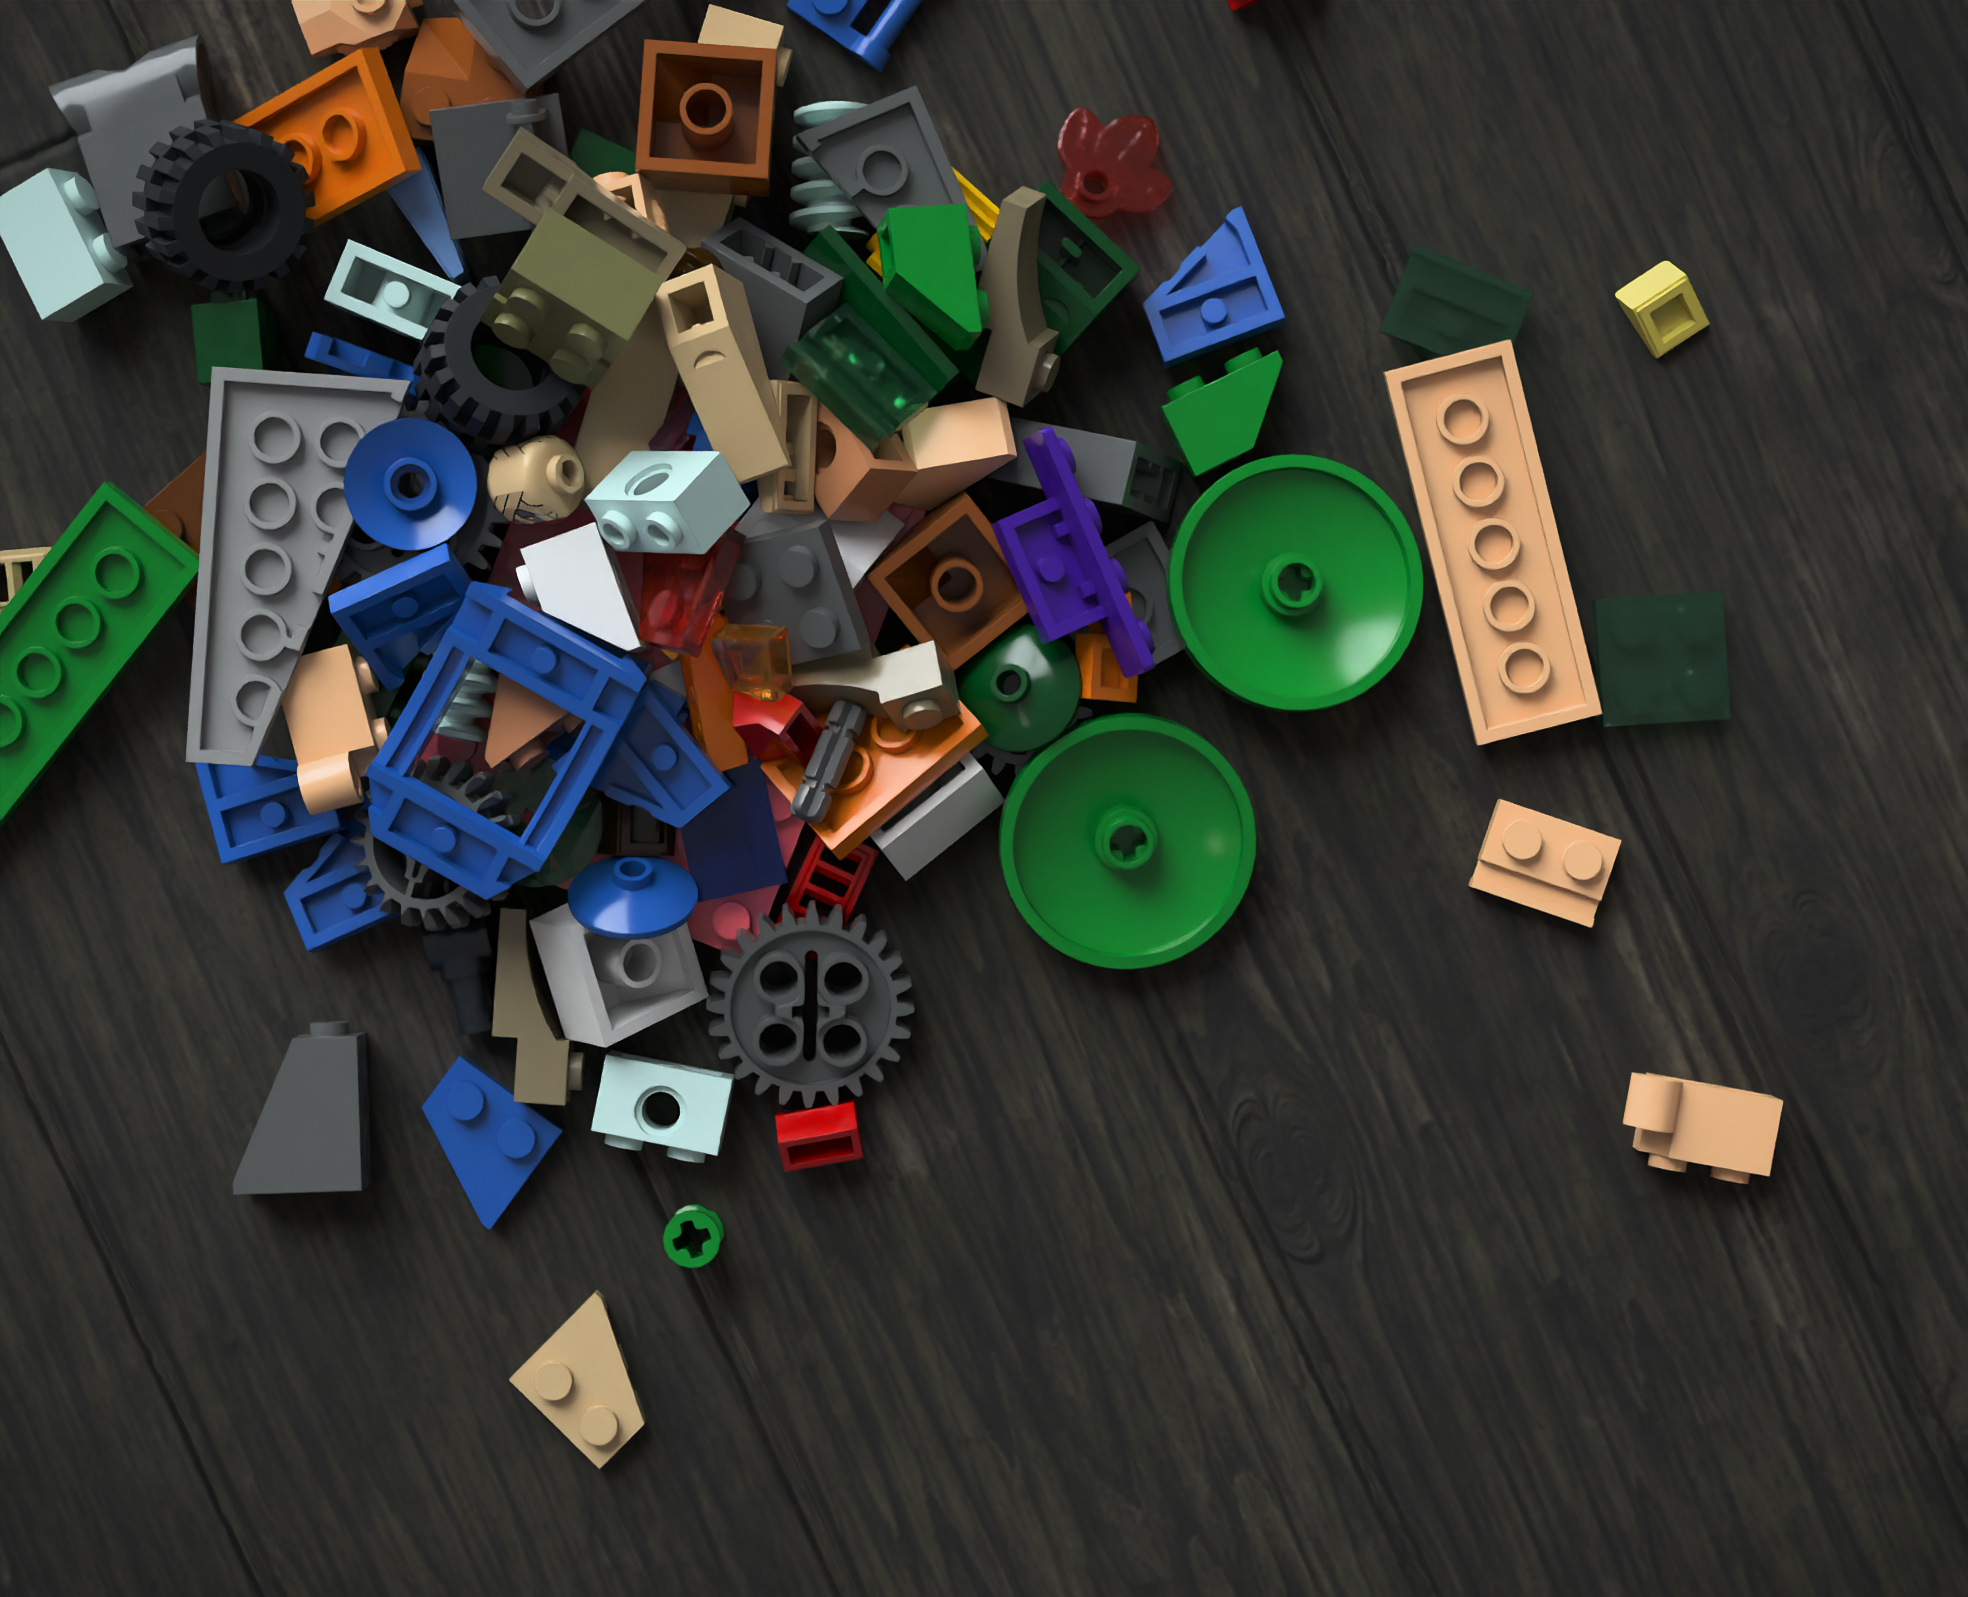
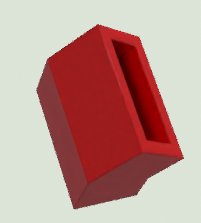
[733,685,823,770]
[775,1099,864,1172]

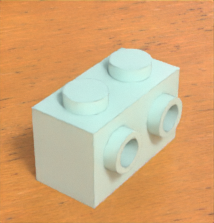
[0,168,133,322]

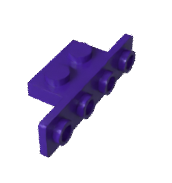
[991,426,1155,678]

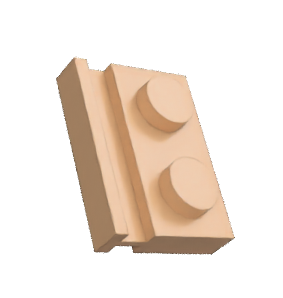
[1468,799,1622,928]

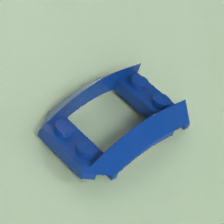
[365,581,647,900]

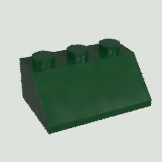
[802,224,960,422]

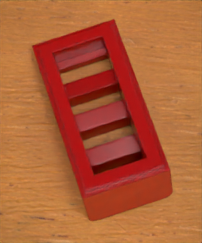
[776,835,880,962]

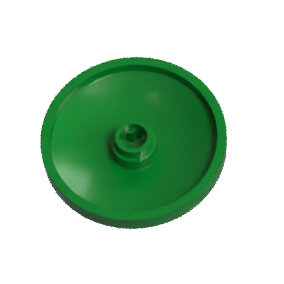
[1166,454,1423,713]
[998,713,1256,969]

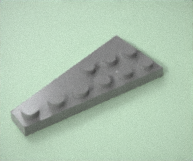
[186,366,413,766]

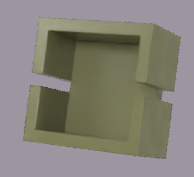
[480,207,665,390]

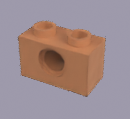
[805,369,918,523]

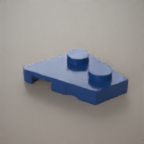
[194,754,348,866]

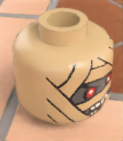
[487,435,585,525]

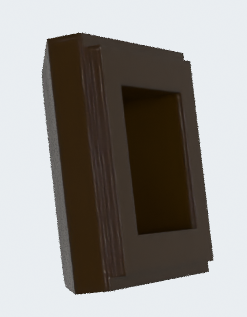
[595,790,675,856]

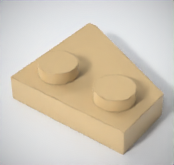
[509,1290,646,1469]

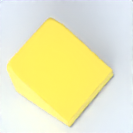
[1615,261,1710,359]

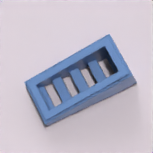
[386,146,471,286]

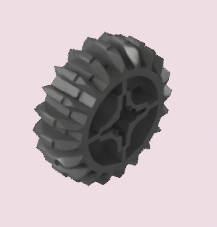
[349,756,522,931]

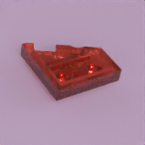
[638,527,747,658]

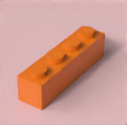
[671,604,749,772]

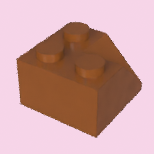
[399,17,544,151]
[635,39,778,197]
[866,490,1028,671]

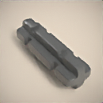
[790,700,867,824]

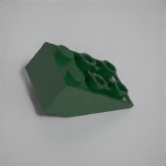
[918,179,1141,414]

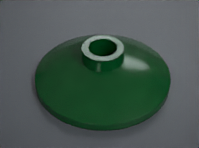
[958,624,1082,753]

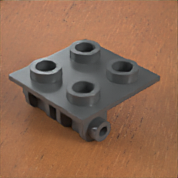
[429,93,569,240]

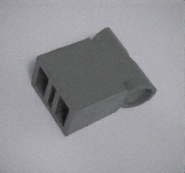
[48,34,248,264]

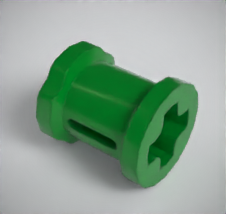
[663,1203,725,1268]

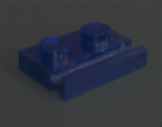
[680,758,789,903]

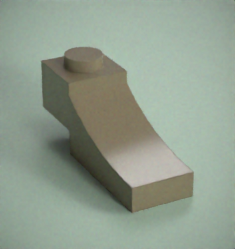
[482,127,687,303]
[975,186,1061,407]
[747,640,962,732]
[492,905,585,1106]

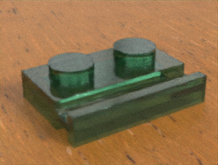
[1379,244,1535,357]
[779,302,938,452]

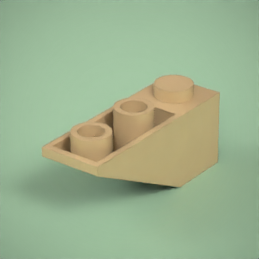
[655,264,792,485]

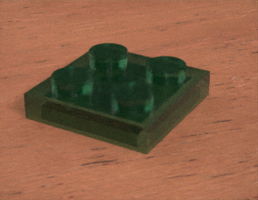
[1591,591,1731,727]

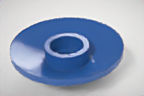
[343,418,477,551]
[568,855,698,940]

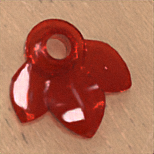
[1056,106,1173,221]

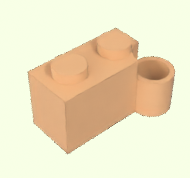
[282,644,392,816]
[1623,1072,1783,1184]

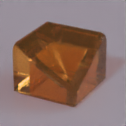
[710,624,793,702]

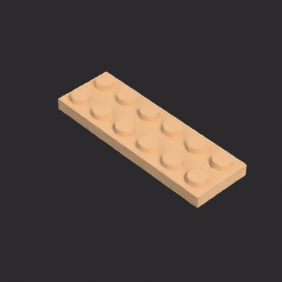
[1383,340,1603,745]

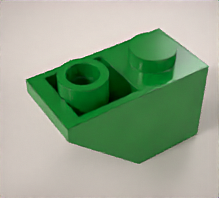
[877,204,989,351]
[1159,347,1283,480]

